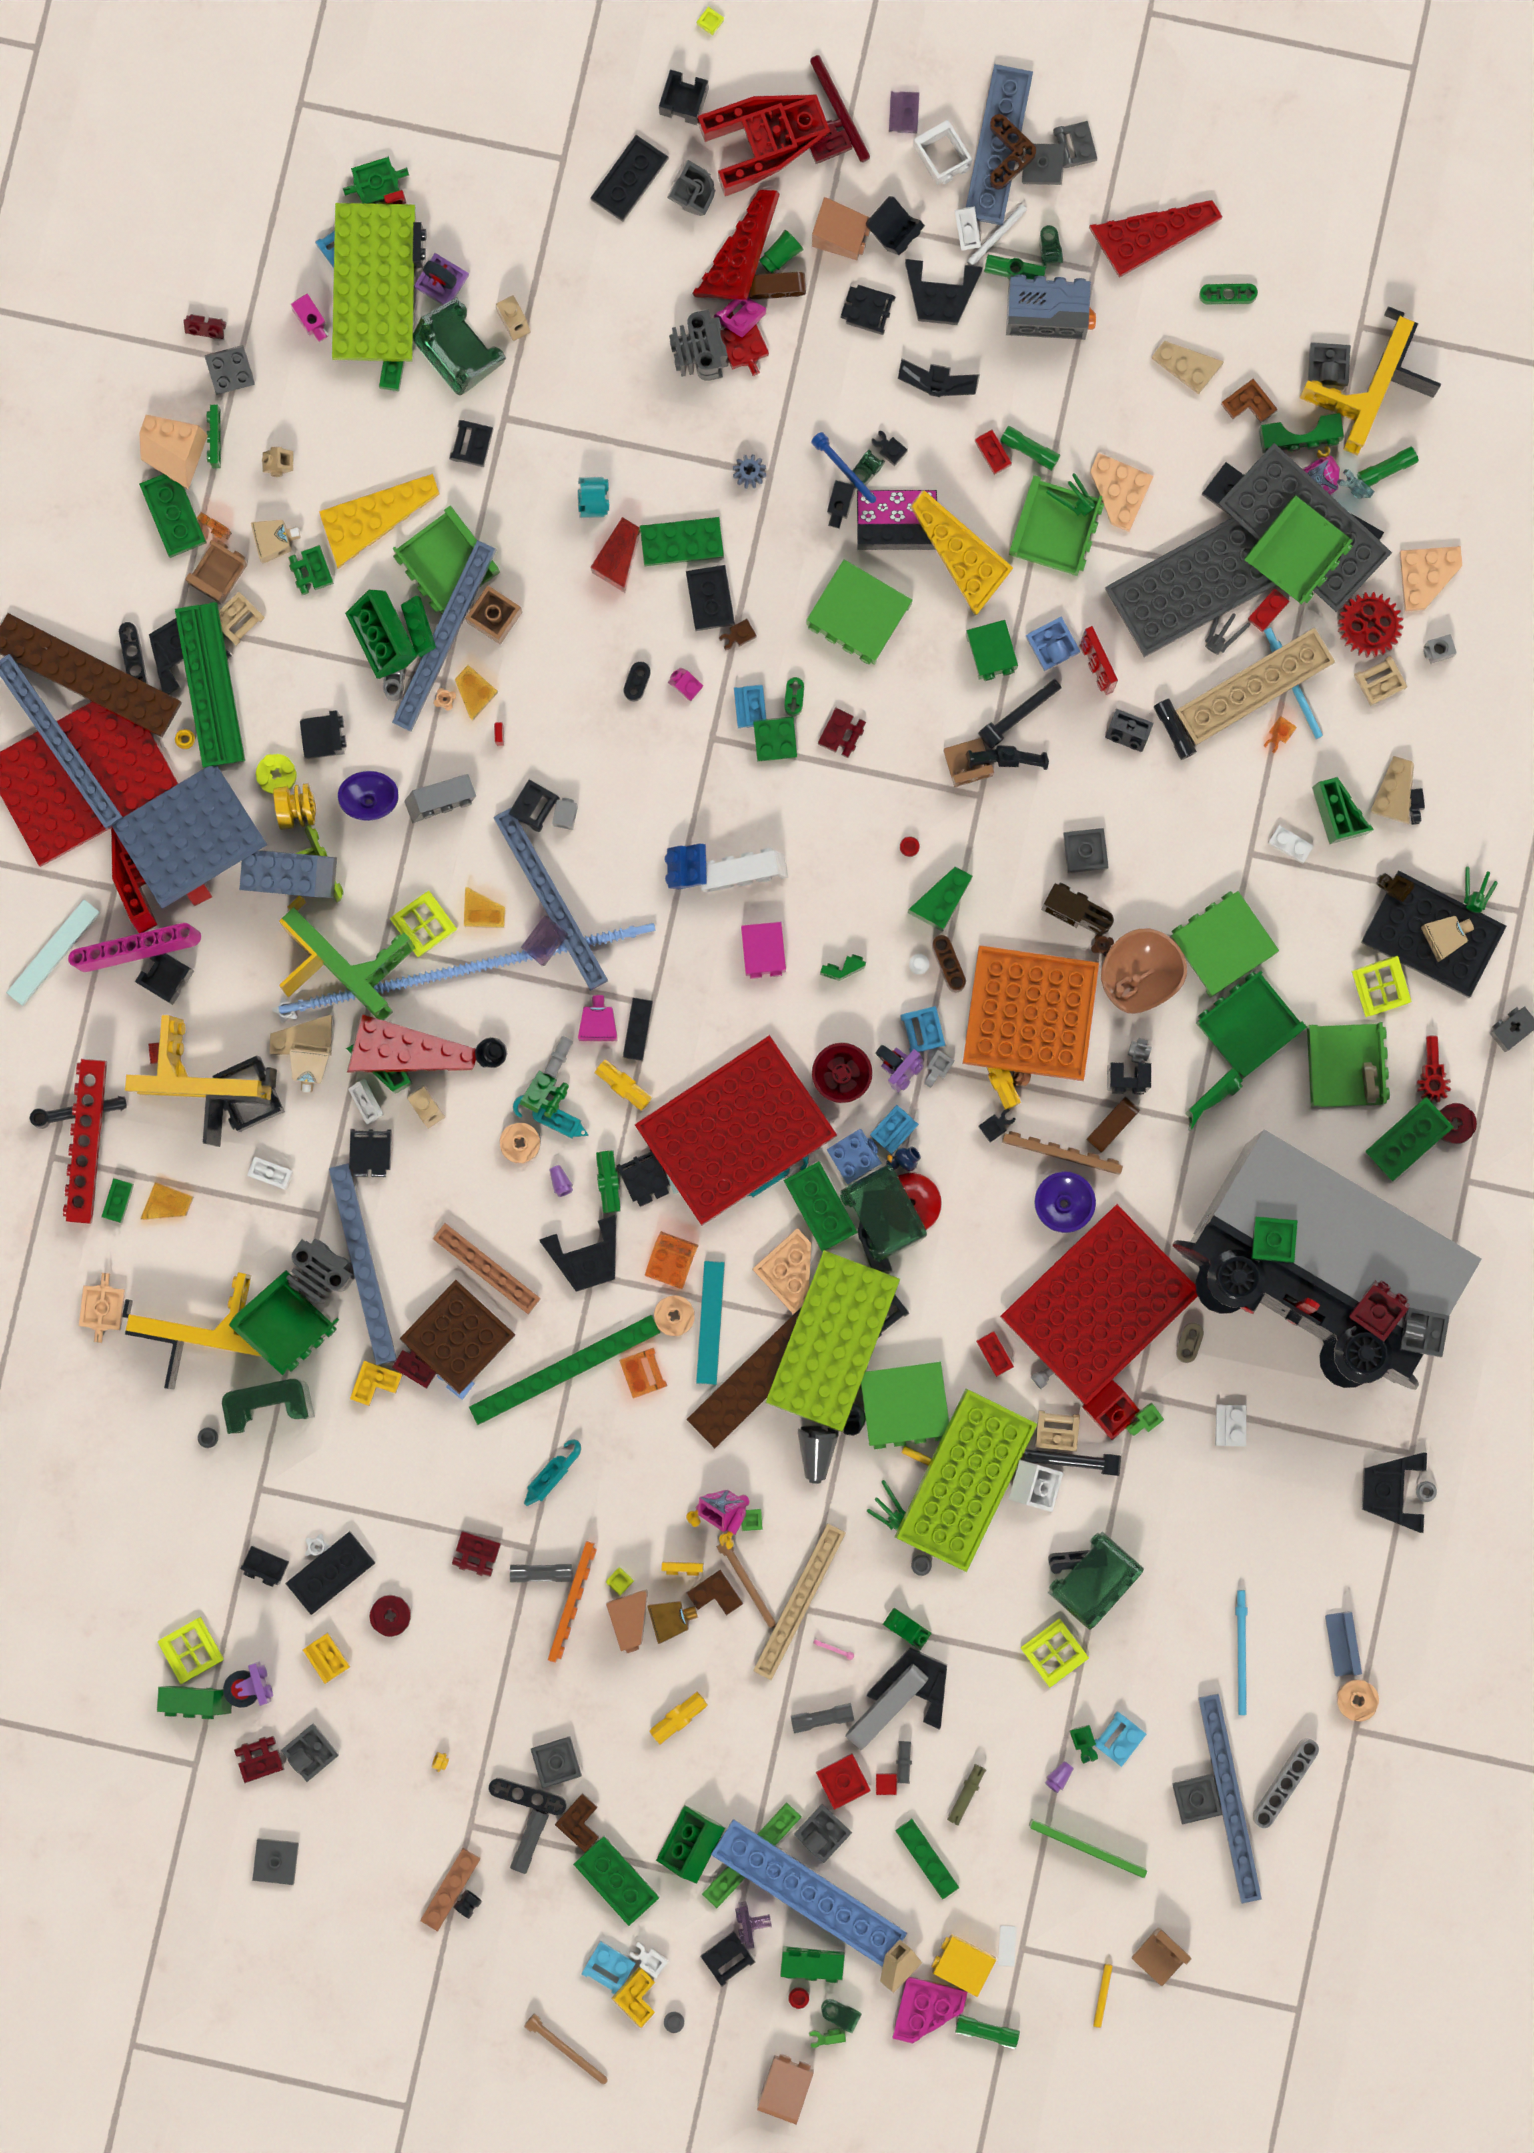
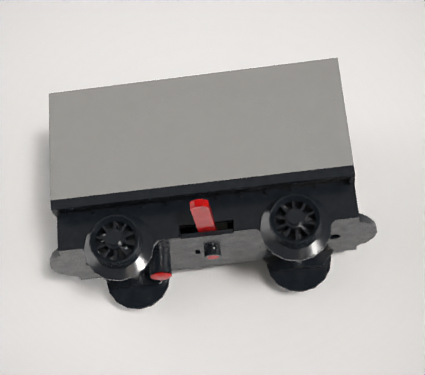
[1173,1129,1482,1390]

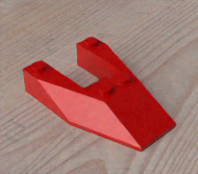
[698,95,830,196]
[111,827,212,933]

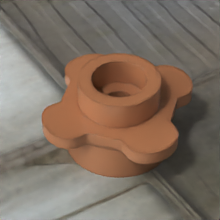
[1013,1072,1031,1086]

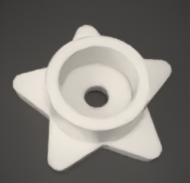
[272,997,297,1023]
[305,1534,331,1558]

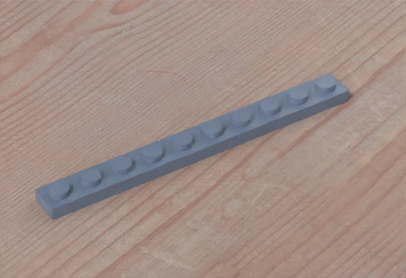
[392,540,497,732]
[0,654,123,829]
[493,808,608,991]
[329,1163,397,1366]
[1198,1694,1262,1903]

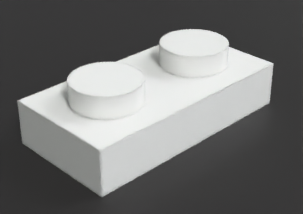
[955,206,981,251]
[1268,825,1314,864]
[348,1079,384,1124]
[247,1157,293,1190]

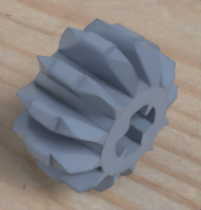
[733,454,766,489]

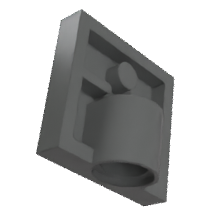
[1308,342,1351,386]
[205,345,255,395]
[1400,1308,1450,1358]
[281,1723,339,1782]
[794,1804,852,1863]

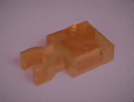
[197,512,232,540]
[1264,716,1297,754]

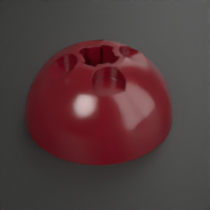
[812,1043,872,1103]

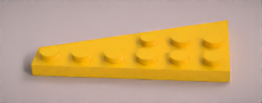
[319,474,439,569]
[910,490,1013,615]

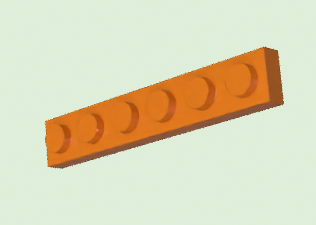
[548,1541,597,1663]

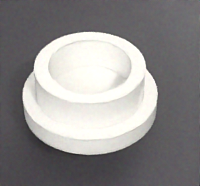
[909,954,929,974]

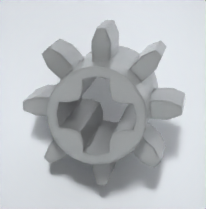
[1128,1038,1152,1063]

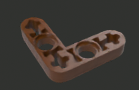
[990,114,1036,190]

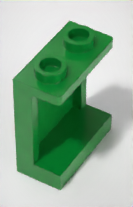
[966,620,1018,681]

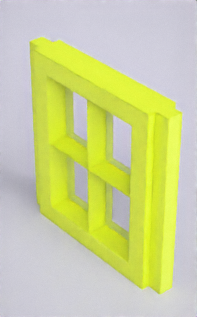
[390,891,457,958]
[1351,956,1412,1017]
[157,1617,224,1684]
[1020,1618,1089,1688]

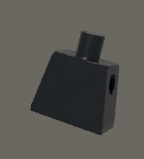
[827,480,856,529]

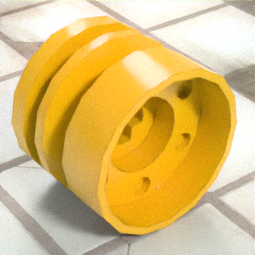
[273,783,316,830]

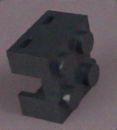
[659,69,709,125]
[135,953,194,1005]
[1107,1062,1152,1095]

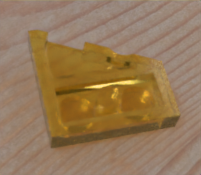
[455,665,498,721]
[464,887,505,928]
[141,1182,194,1220]

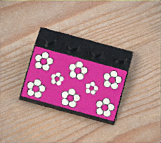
[857,490,937,550]

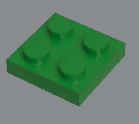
[753,716,797,762]
[1251,1216,1298,1263]

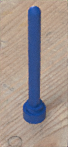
[811,432,876,503]

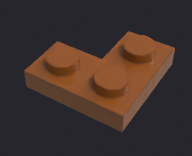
[1221,379,1278,423]

